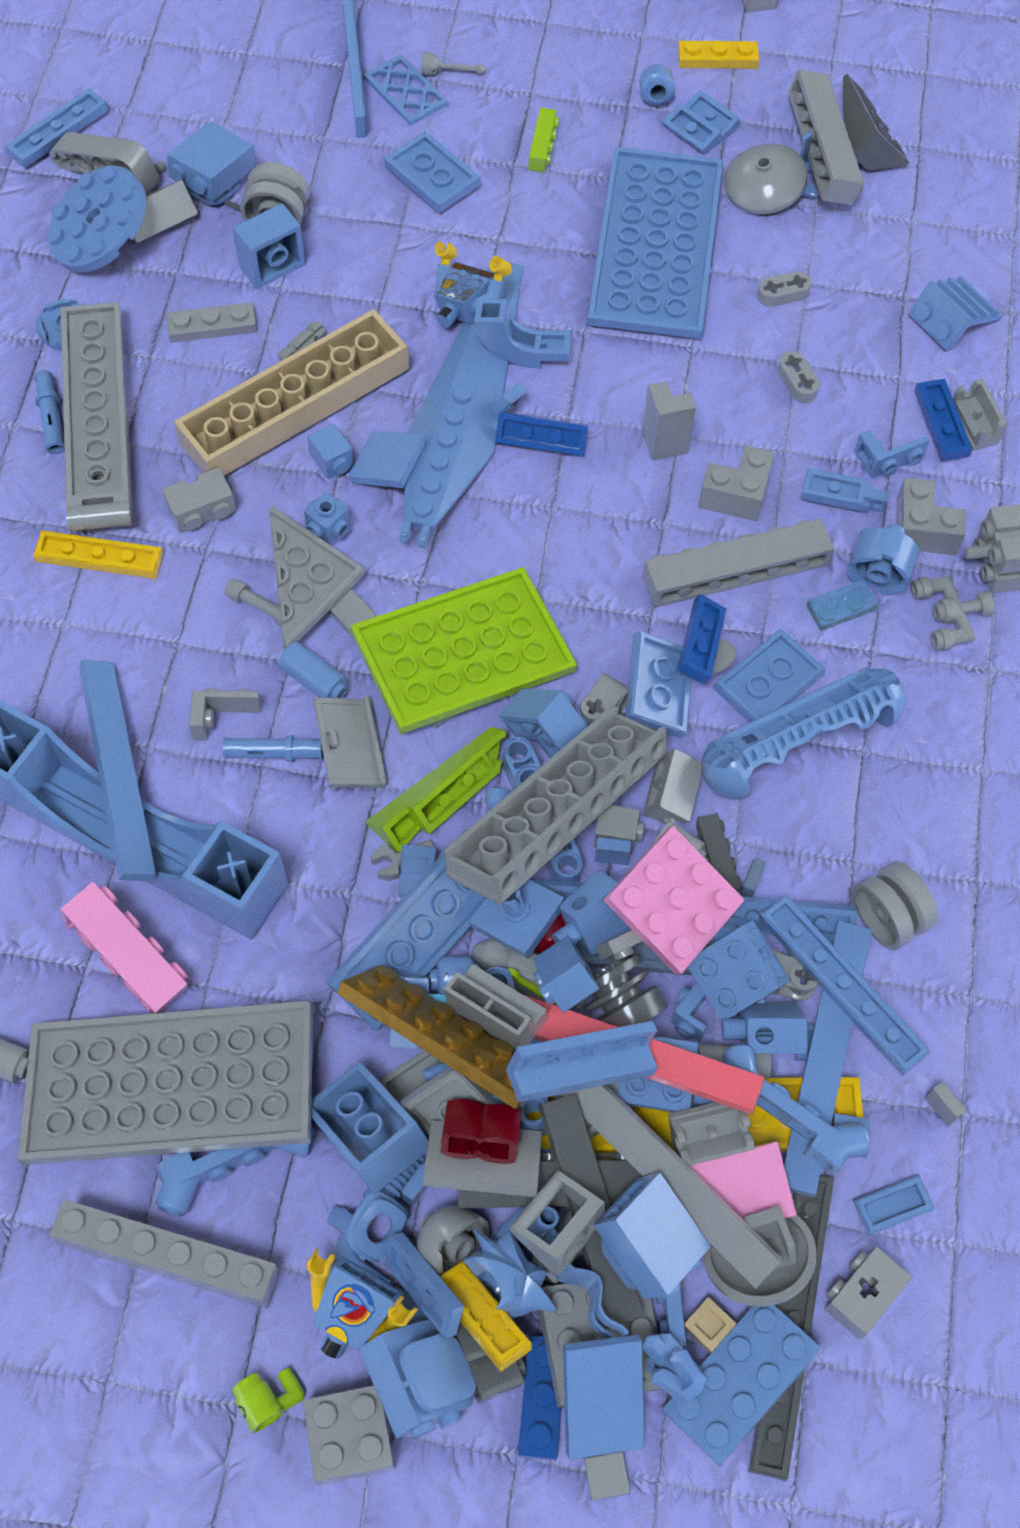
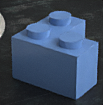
[499,688,589,758]

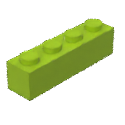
[528,107,559,172]

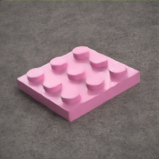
[603,826,744,975]

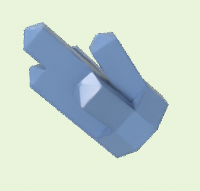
[642,1333,707,1403]

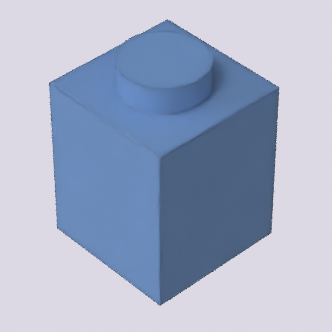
[307,423,354,479]

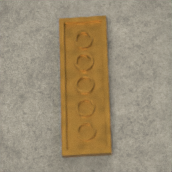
[337,965,527,1109]

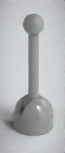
[421,52,486,76]

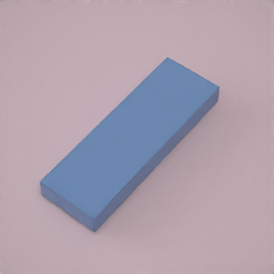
[385,1232,464,1339]

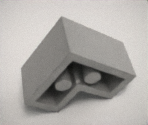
[698,445,775,522]
[896,478,966,555]

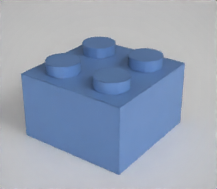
[233,203,305,289]

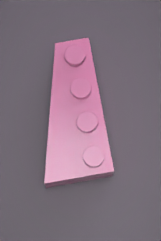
[60,882,188,1014]

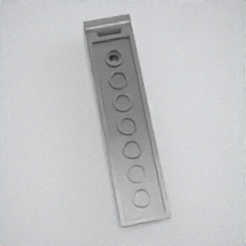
[60,302,133,532]

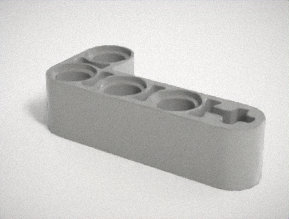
[49,132,160,195]

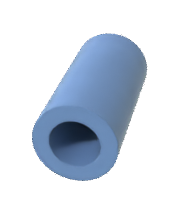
[278,642,348,698]

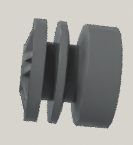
[583,954,668,1027]

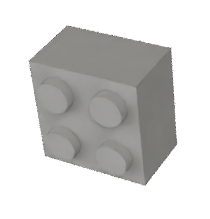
[303,1385,395,1486]

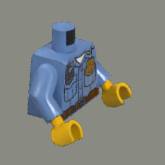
[434,241,512,328]

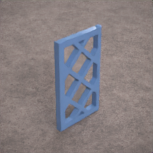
[363,54,449,126]

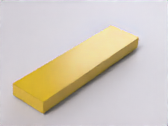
[33,530,163,579]

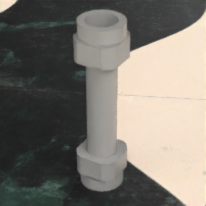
[225,579,281,626]

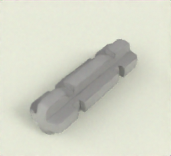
[277,321,325,361]

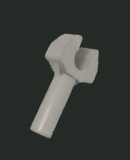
[371,840,433,881]

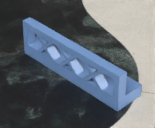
[506,1021,658,1103]

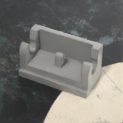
[953,378,1007,451]
[642,749,702,825]
[668,1102,755,1166]

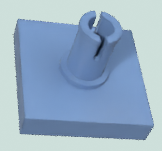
[469,879,565,959]

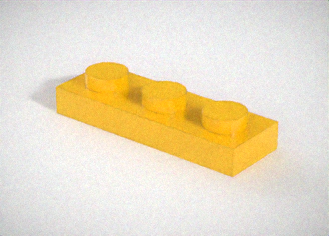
[678,40,759,69]

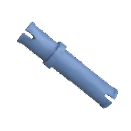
[34,370,65,454]
[223,735,323,761]

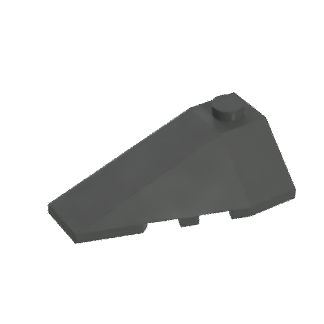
[843,74,910,170]

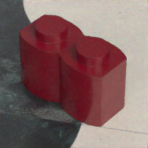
[440,1099,521,1164]

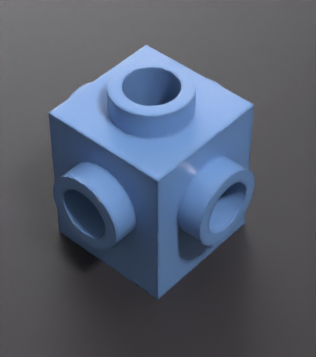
[304,492,350,546]

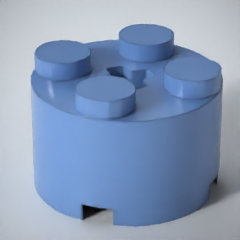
[848,524,920,595]

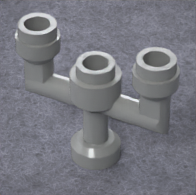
[911,576,995,651]

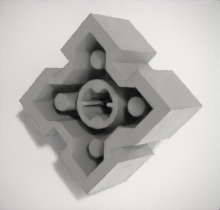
[964,504,1020,594]

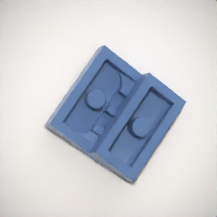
[663,90,741,153]

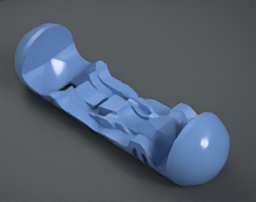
[702,667,906,800]

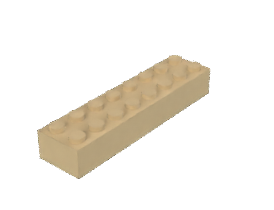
[174,309,409,476]

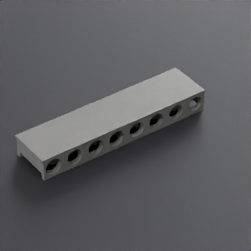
[444,705,667,905]

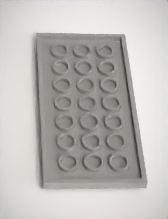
[18,1001,313,1165]

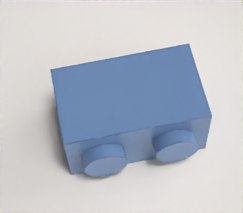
[533,935,599,1013]

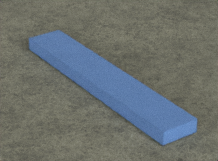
[759,895,931,1076]

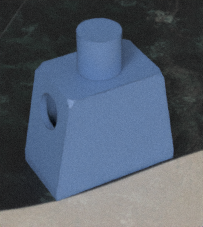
[552,870,632,955]
[721,1001,807,1054]

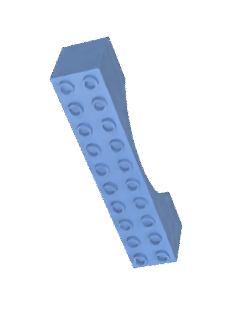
[0,701,288,940]

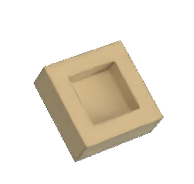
[684,1297,737,1354]

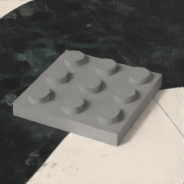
[539,1283,662,1408]

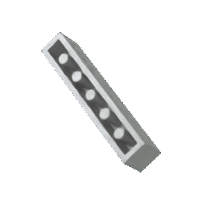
[788,69,864,205]
[643,519,834,608]
[49,1199,280,1309]

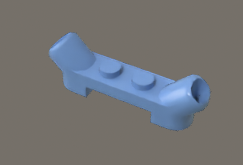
[722,1044,870,1174]
[156,1125,316,1217]

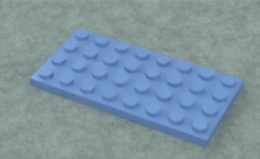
[587,147,723,339]

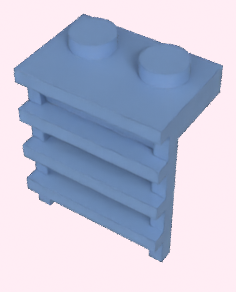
[908,276,1003,351]

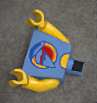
[306,1248,418,1359]

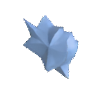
[462,1227,557,1318]

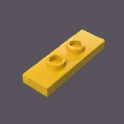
[439,1261,532,1372]

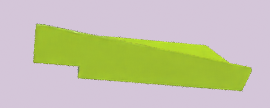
[366,727,506,852]

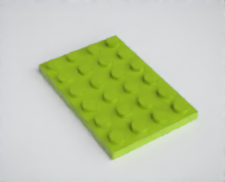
[350,567,577,734]

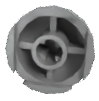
[416,1205,490,1276]

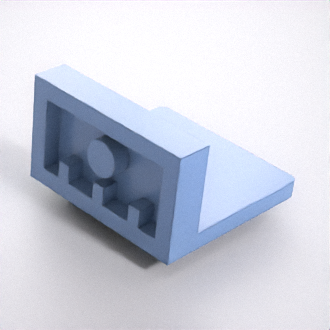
[688,920,791,1020]
[618,1036,698,1113]

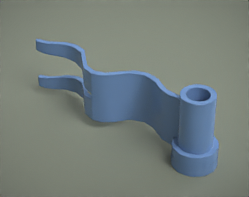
[528,1206,629,1338]

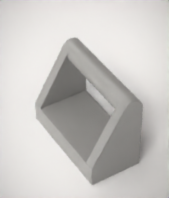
[509,1171,605,1277]

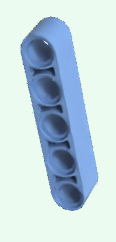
[502,736,583,882]

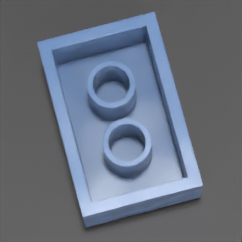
[311,1061,428,1195]

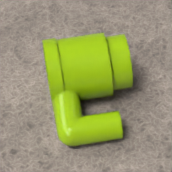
[231,1367,305,1434]

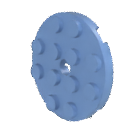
[47,166,146,272]

